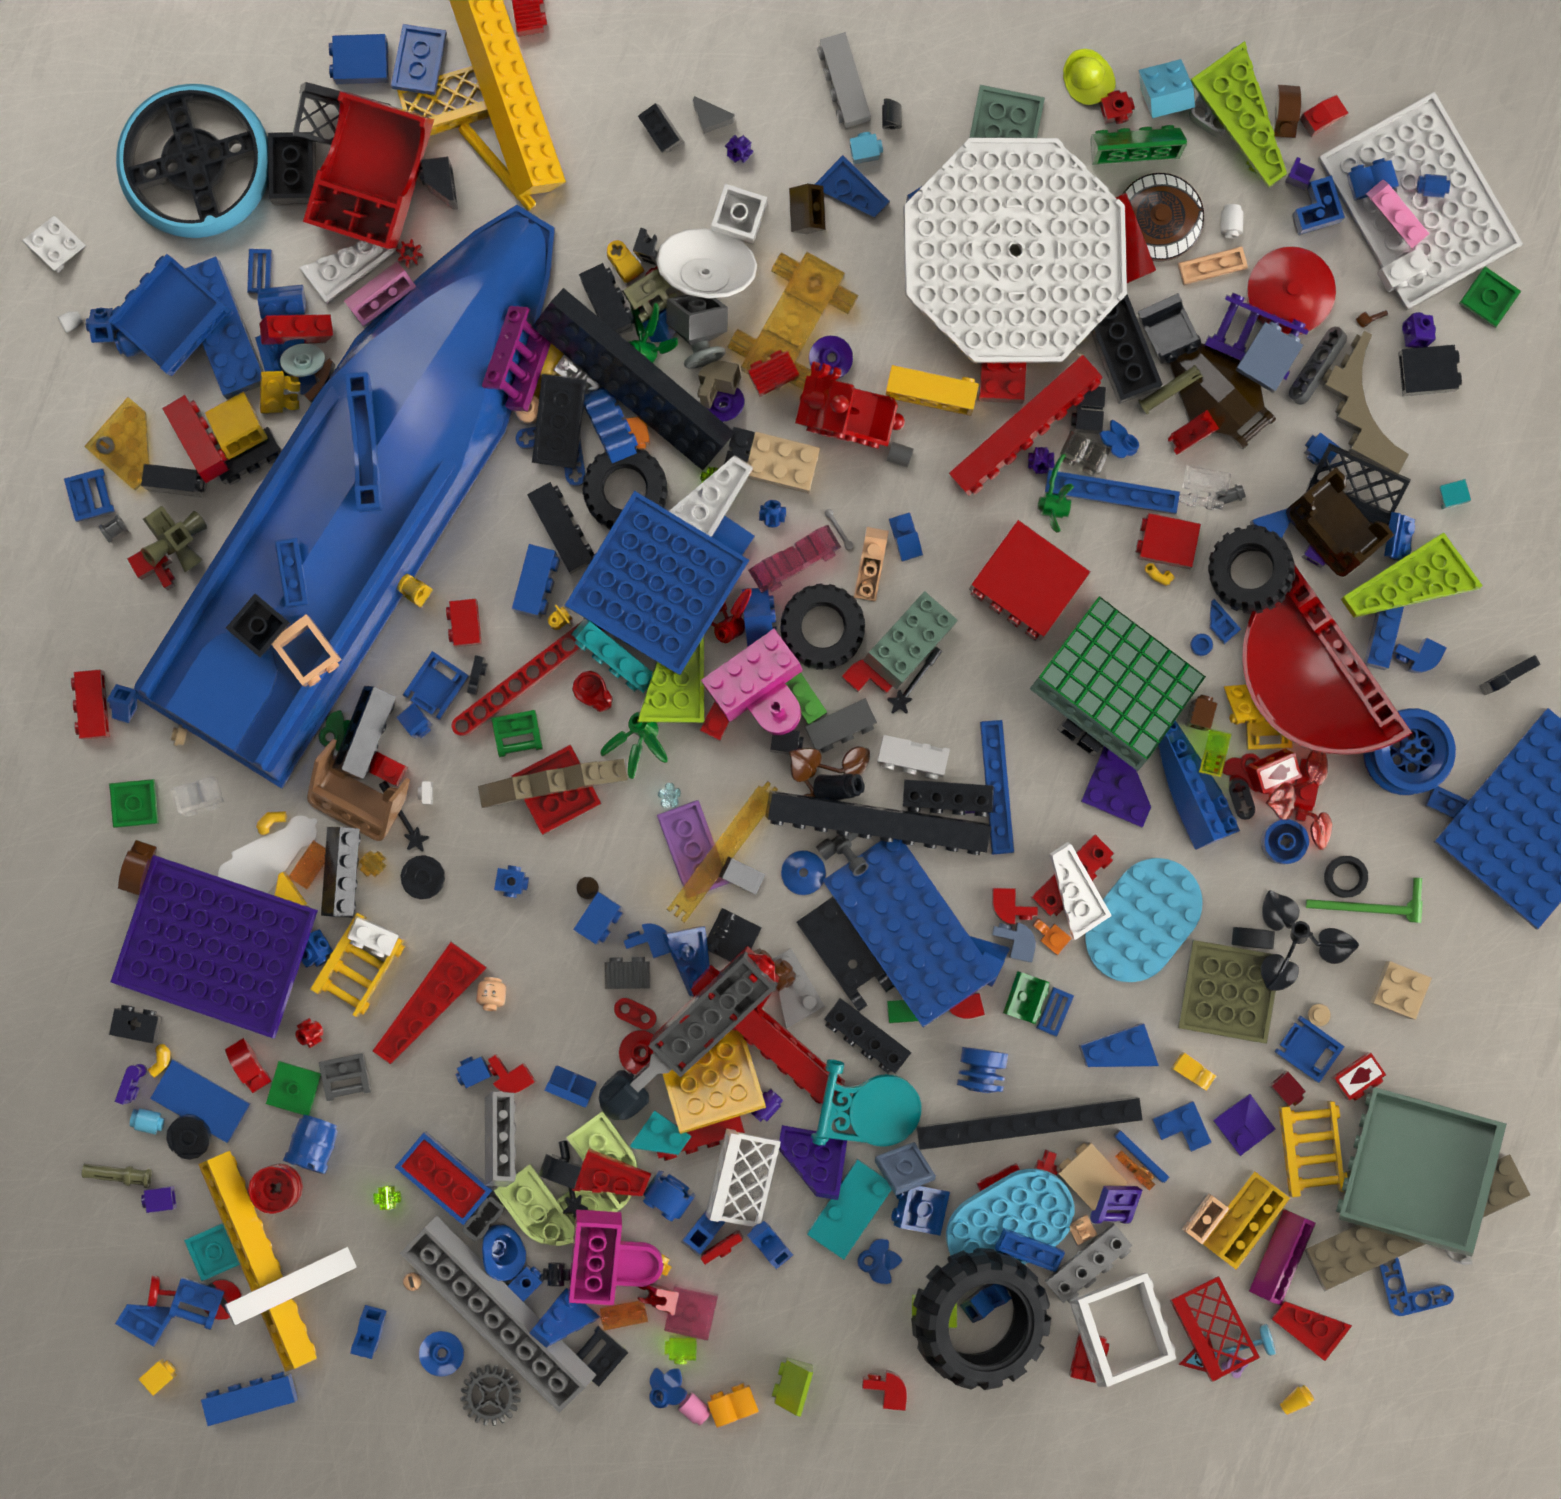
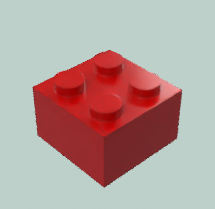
[979,363,1027,404]

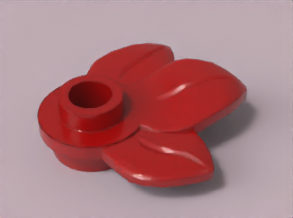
[1220,753,1260,792]

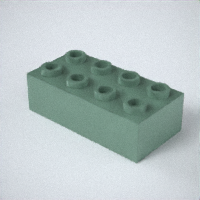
[863,591,958,690]

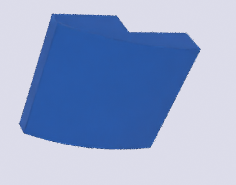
[712,516,755,556]

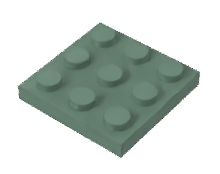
[969,85,1045,138]

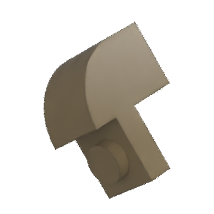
[697,361,741,409]

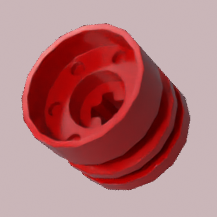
[248,1163,303,1214]

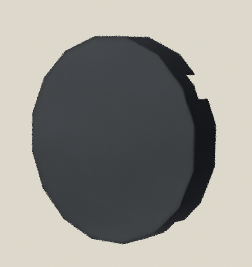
[400,855,445,900]
[166,1114,212,1160]

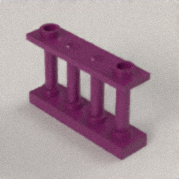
[482,306,551,412]

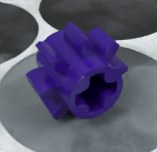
[725,135,754,163]
[1028,447,1054,474]

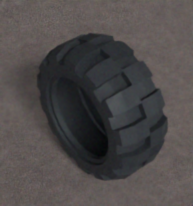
[911,1248,1051,1390]

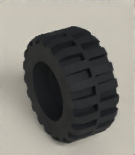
[582,446,668,530]
[1208,525,1295,614]
[780,583,865,670]

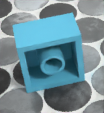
[1139,59,1195,118]

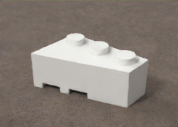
[877,735,950,780]

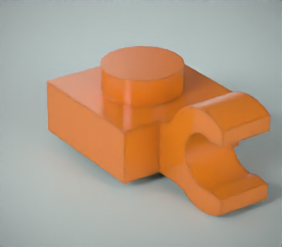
[1032,919,1072,955]

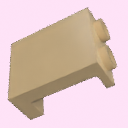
[1058,1142,1128,1211]

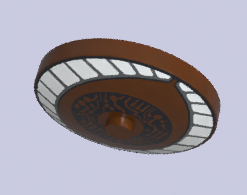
[1123,173,1204,262]

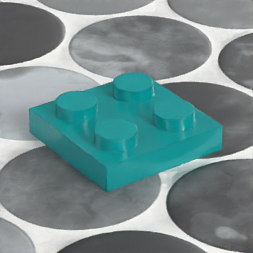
[184,1223,240,1281]

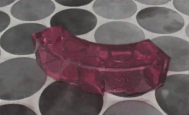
[748,525,841,593]

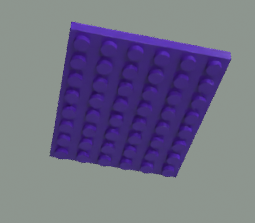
[110,855,318,1039]

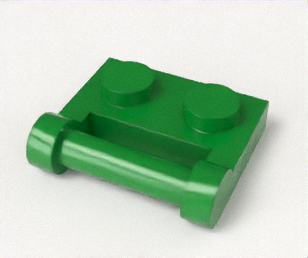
[491,710,543,757]

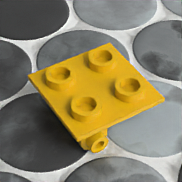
[1223,684,1267,725]

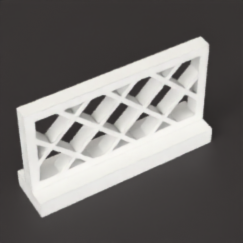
[705,1128,781,1227]

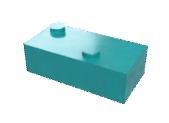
[807,1158,892,1260]

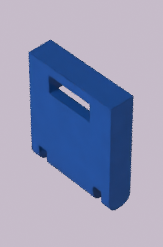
[403,651,470,720]
[1274,1016,1345,1083]

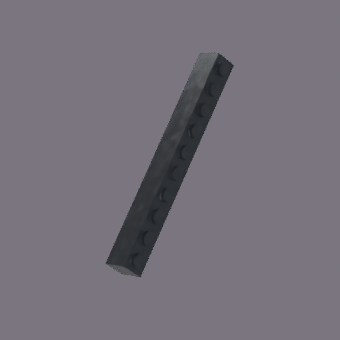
[765,790,991,855]
[916,1097,1143,1150]

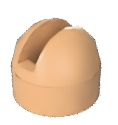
[403,1272,422,1291]

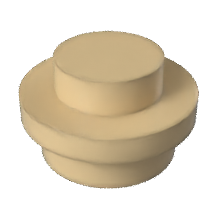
[171,724,187,746]
[1308,1004,1331,1026]

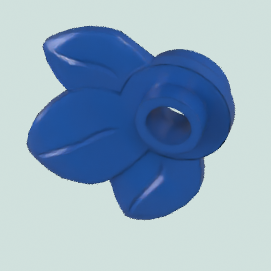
[1100,420,1139,458]
[857,1239,902,1284]
[649,1368,687,1408]

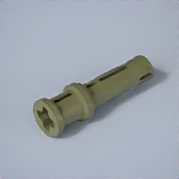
[82,1163,152,1188]

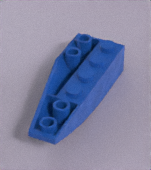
[1159,720,1240,850]

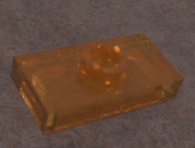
[289,840,326,890]

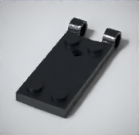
[796,897,895,1012]

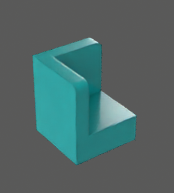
[1439,479,1471,510]

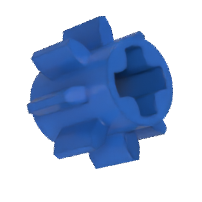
[759,500,786,528]

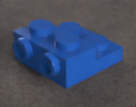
[891,1185,950,1236]

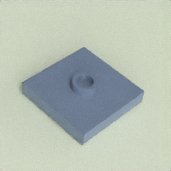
[875,1142,936,1195]

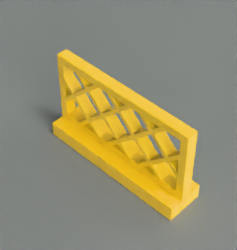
[397,66,490,136]

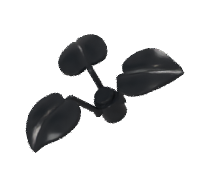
[1261,890,1359,991]

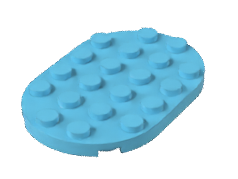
[1085,858,1203,982]
[946,1169,1075,1265]

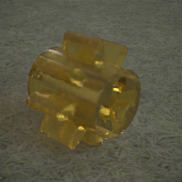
[359,850,386,878]

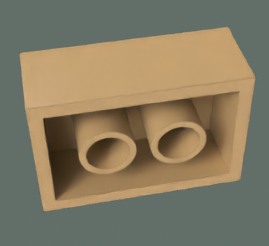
[747,432,820,494]

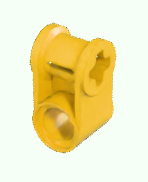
[607,240,644,284]
[397,574,433,608]

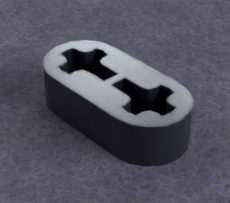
[1228,777,1256,820]

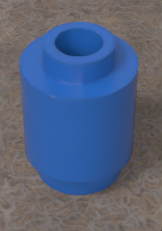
[1417,174,1450,198]

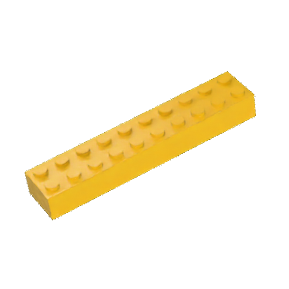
[449,0,566,196]

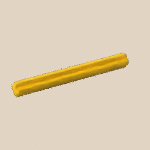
[458,122,536,211]

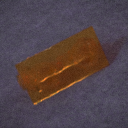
[600,1300,648,1331]

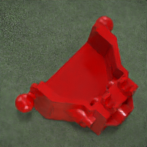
[795,361,905,449]

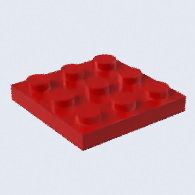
[511,744,602,835]

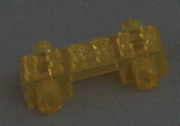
[727,251,859,392]

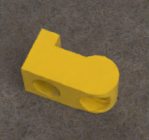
[1171,1052,1216,1091]

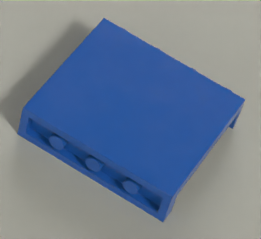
[108,254,230,376]

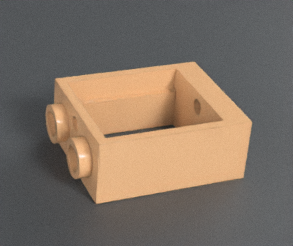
[272,614,342,687]

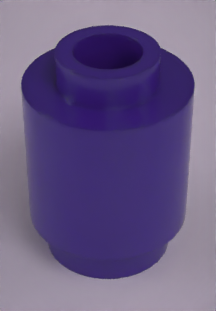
[751,1088,784,1122]

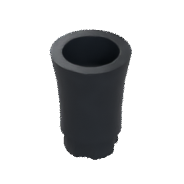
[813,774,865,801]

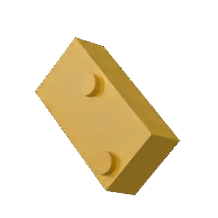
[885,365,979,416]

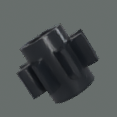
[543,1262,570,1287]

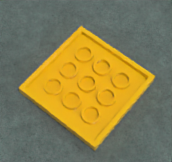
[662,1030,766,1134]

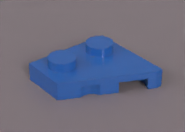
[115,1304,172,1347]

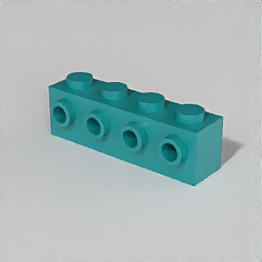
[572,618,653,693]

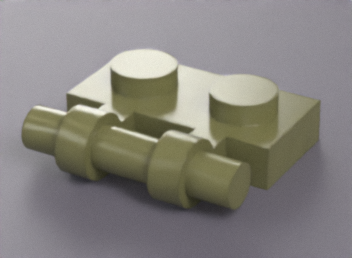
[622,268,678,323]

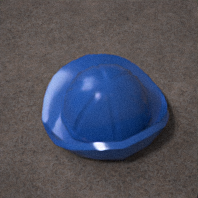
[482,1224,526,1281]

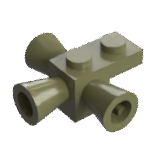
[141,506,207,572]

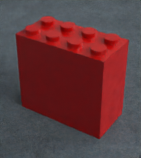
[969,520,1091,641]

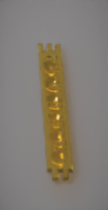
[666,781,778,923]

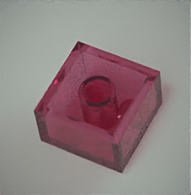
[664,1284,718,1341]

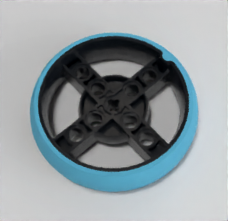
[116,84,269,238]

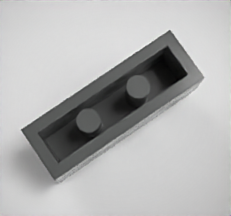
[805,698,877,753]

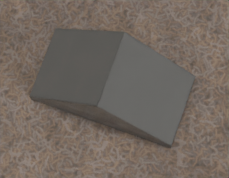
[693,96,735,134]

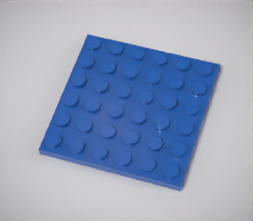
[564,491,750,675]

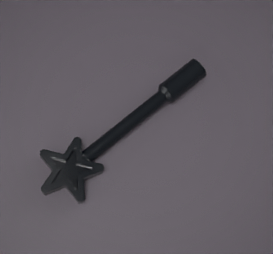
[887,647,943,714]
[379,781,429,852]
[559,1140,588,1219]

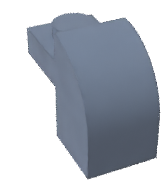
[991,923,1036,963]

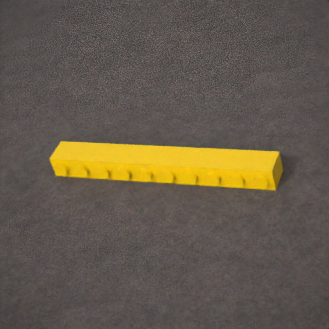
[198,1151,317,1372]

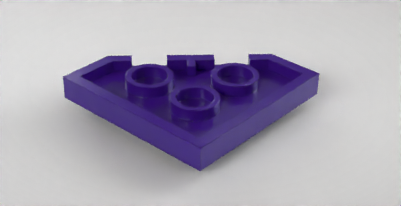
[1081,746,1151,828]
[779,1125,848,1200]

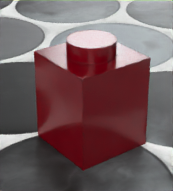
[1269,1071,1306,1106]

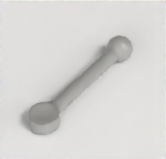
[825,509,853,550]

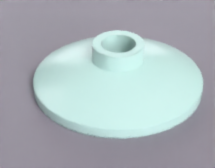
[280,344,325,377]

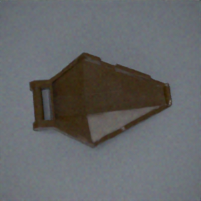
[1169,343,1276,449]

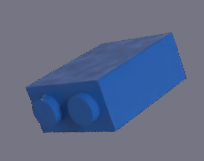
[329,34,389,85]

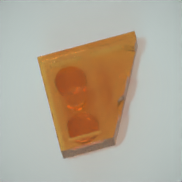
[1115,1150,1156,1191]

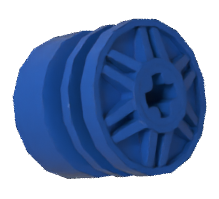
[957,1047,1008,1093]

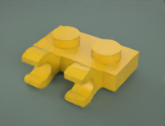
[259,371,300,413]

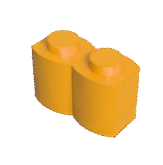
[707,1383,759,1428]

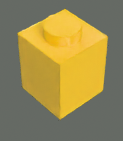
[139,1358,177,1396]

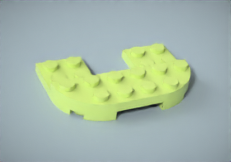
[494,1111,638,1246]

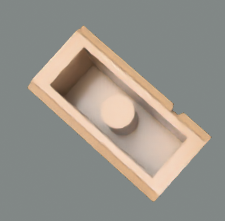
[1182,1193,1229,1244]

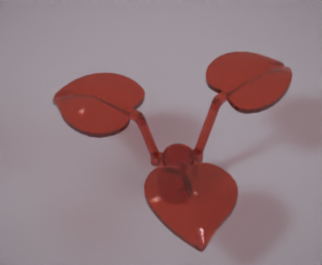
[1265,750,1332,850]

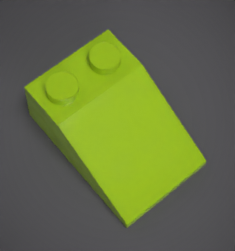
[772,1357,813,1417]

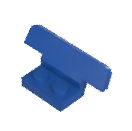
[255,335,317,395]

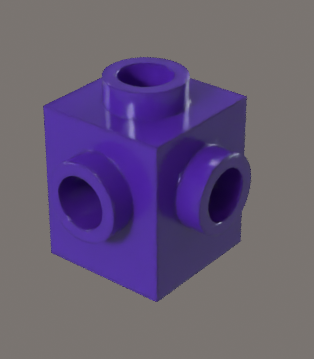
[1402,312,1436,348]

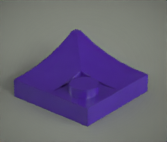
[1213,1094,1276,1156]

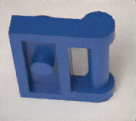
[64,469,115,522]
[168,1277,224,1330]

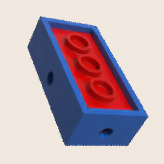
[395,1131,494,1225]

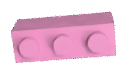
[1366,180,1429,248]
[344,262,416,326]

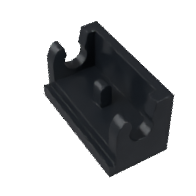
[638,103,684,153]
[633,228,662,266]

